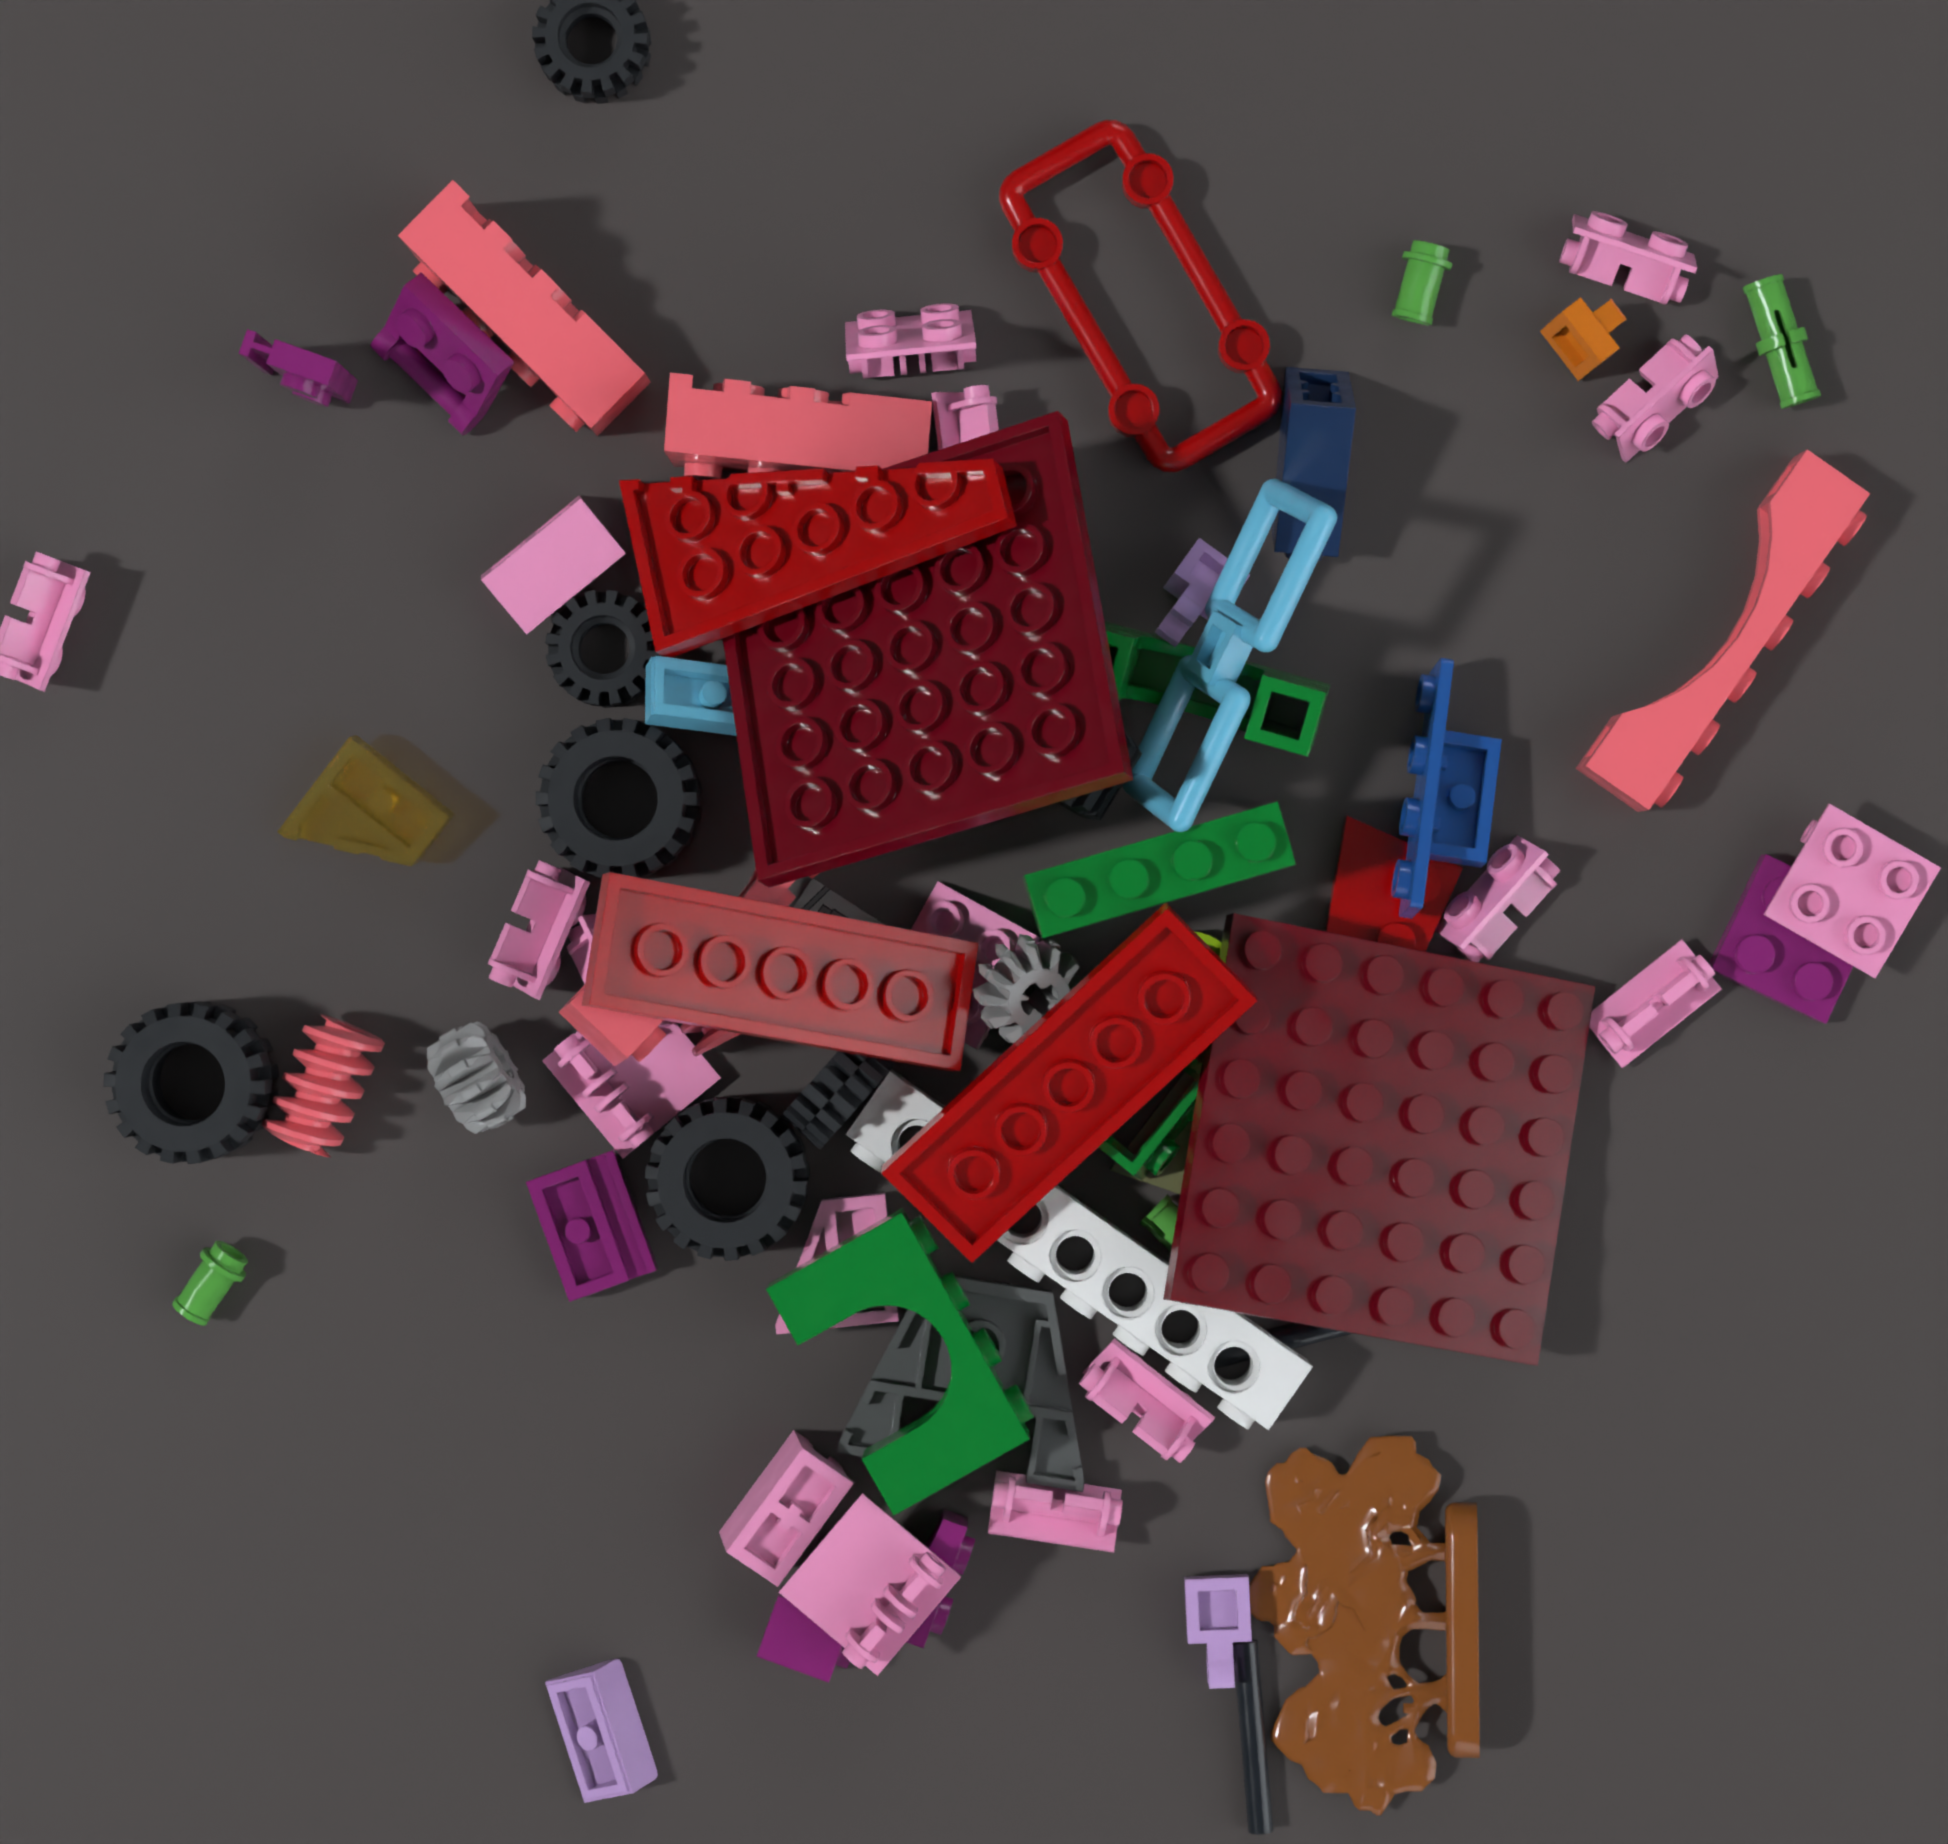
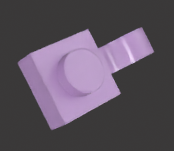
[1155,538,1250,647]
[1184,1574,1252,1689]

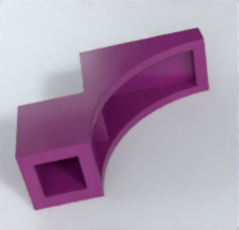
[756,1509,975,1683]

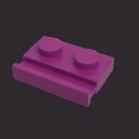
[238,329,358,407]
[526,1149,658,1302]

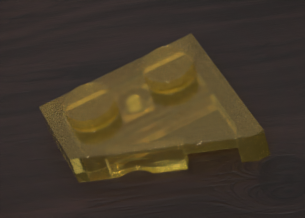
[277,735,455,866]

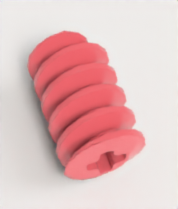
[262,1014,385,1158]

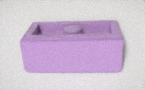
[545,1659,658,1803]

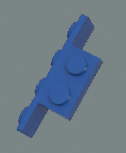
[1391,658,1502,919]

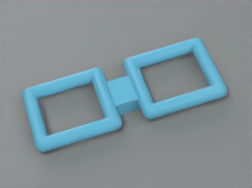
[1123,479,1337,832]

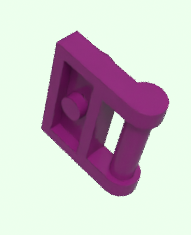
[370,273,514,436]

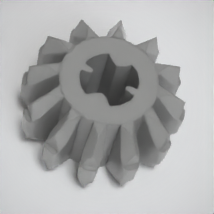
[972,934,1082,1043]
[427,1021,526,1134]

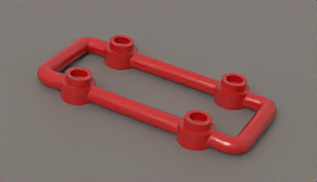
[999,120,1282,473]

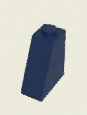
[1272,367,1356,561]

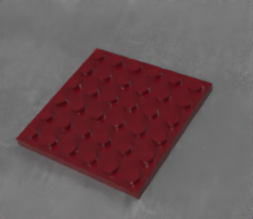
[723,410,1133,888]
[1163,913,1595,1366]

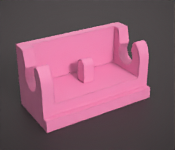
[481,496,626,635]
[719,1430,854,1587]

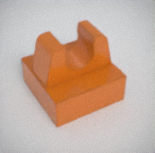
[1540,297,1627,381]

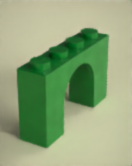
[1104,621,1331,757]
[1022,801,1296,938]
[766,1208,1034,1516]

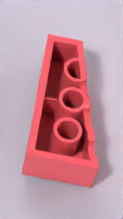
[398,180,651,436]
[664,372,933,480]

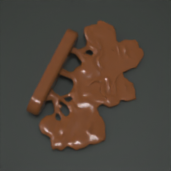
[1249,1436,1480,1816]

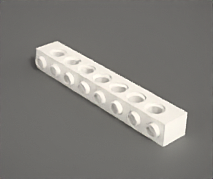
[846,1069,1313,1430]

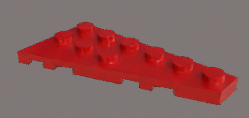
[619,459,1017,658]

